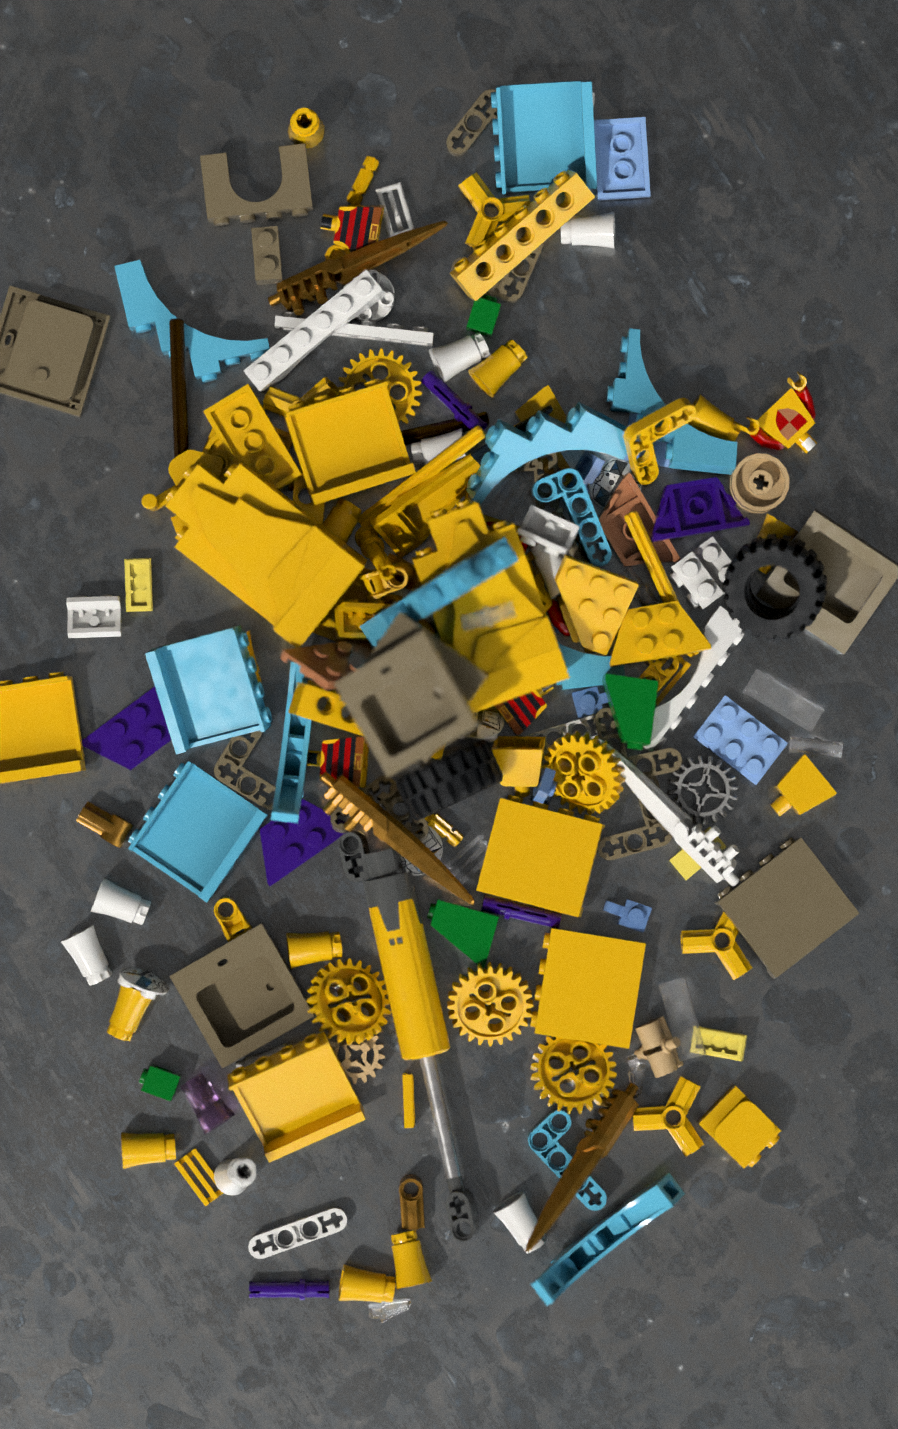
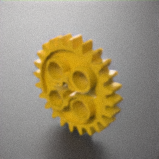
[338,348,422,425]
[542,731,625,815]
[306,958,391,1045]
[447,962,533,1046]
[530,1036,617,1114]

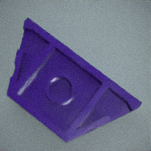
[651,477,750,542]
[82,686,171,770]
[259,799,349,886]

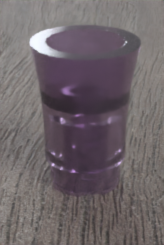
[181,1073,235,1135]

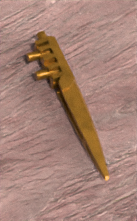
[268,221,448,315]
[319,772,475,905]
[525,1082,639,1252]

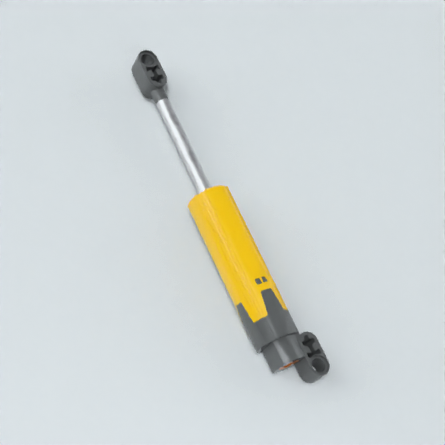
[338,831,479,1242]

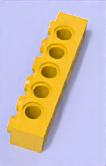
[450,169,595,301]
[288,679,445,759]

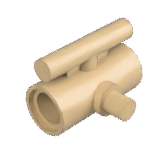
[634,1016,684,1078]

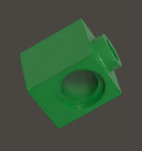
[466,295,501,338]
[139,1064,182,1102]

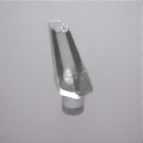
[627,1055,646,1099]
[368,1301,411,1323]

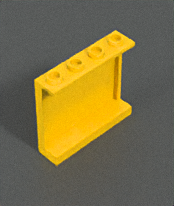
[284,378,416,505]
[0,672,86,784]
[476,795,605,918]
[530,927,646,1049]
[227,1031,366,1163]

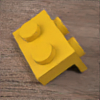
[335,599,393,641]

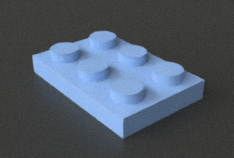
[594,117,651,201]
[693,695,788,785]

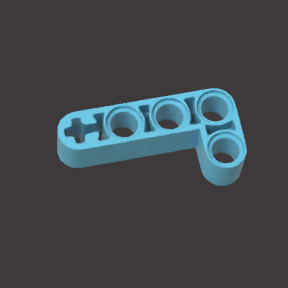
[531,468,612,567]
[528,1108,607,1211]

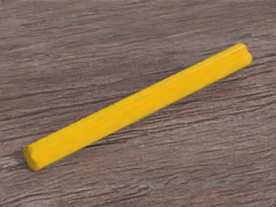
[357,425,486,526]
[624,511,700,657]

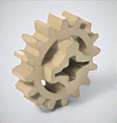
[330,1035,385,1084]

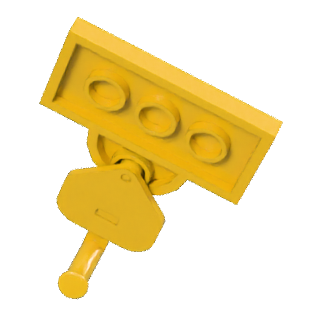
[141,384,303,511]

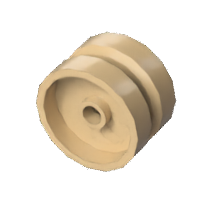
[729,453,790,514]

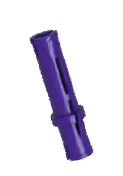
[421,370,488,430]
[481,895,562,929]
[249,1279,330,1300]

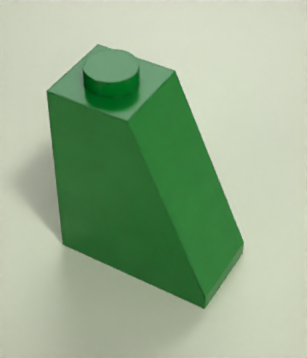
[602,674,658,750]
[427,899,499,968]

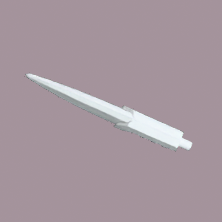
[598,739,740,887]

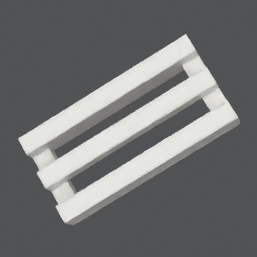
[375,182,414,237]

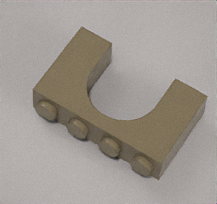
[200,144,313,226]

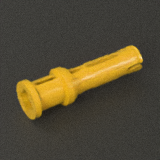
[355,525,396,580]

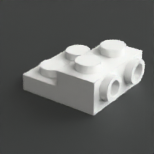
[670,536,731,610]

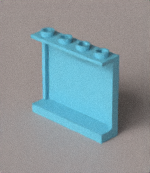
[491,79,597,194]
[145,625,272,754]
[128,761,268,902]

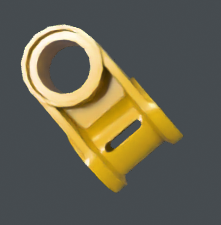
[359,562,413,601]
[214,896,252,942]

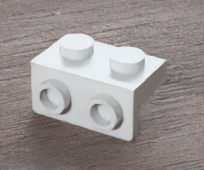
[517,505,580,558]
[66,594,122,638]

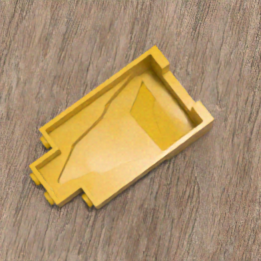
[166,461,367,648]
[412,498,570,712]

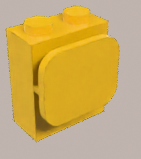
[697,1084,781,1169]

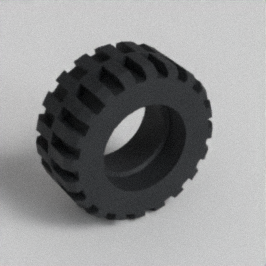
[722,534,827,641]
[396,740,503,821]

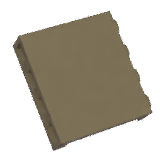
[714,837,860,978]

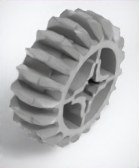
[667,754,739,826]

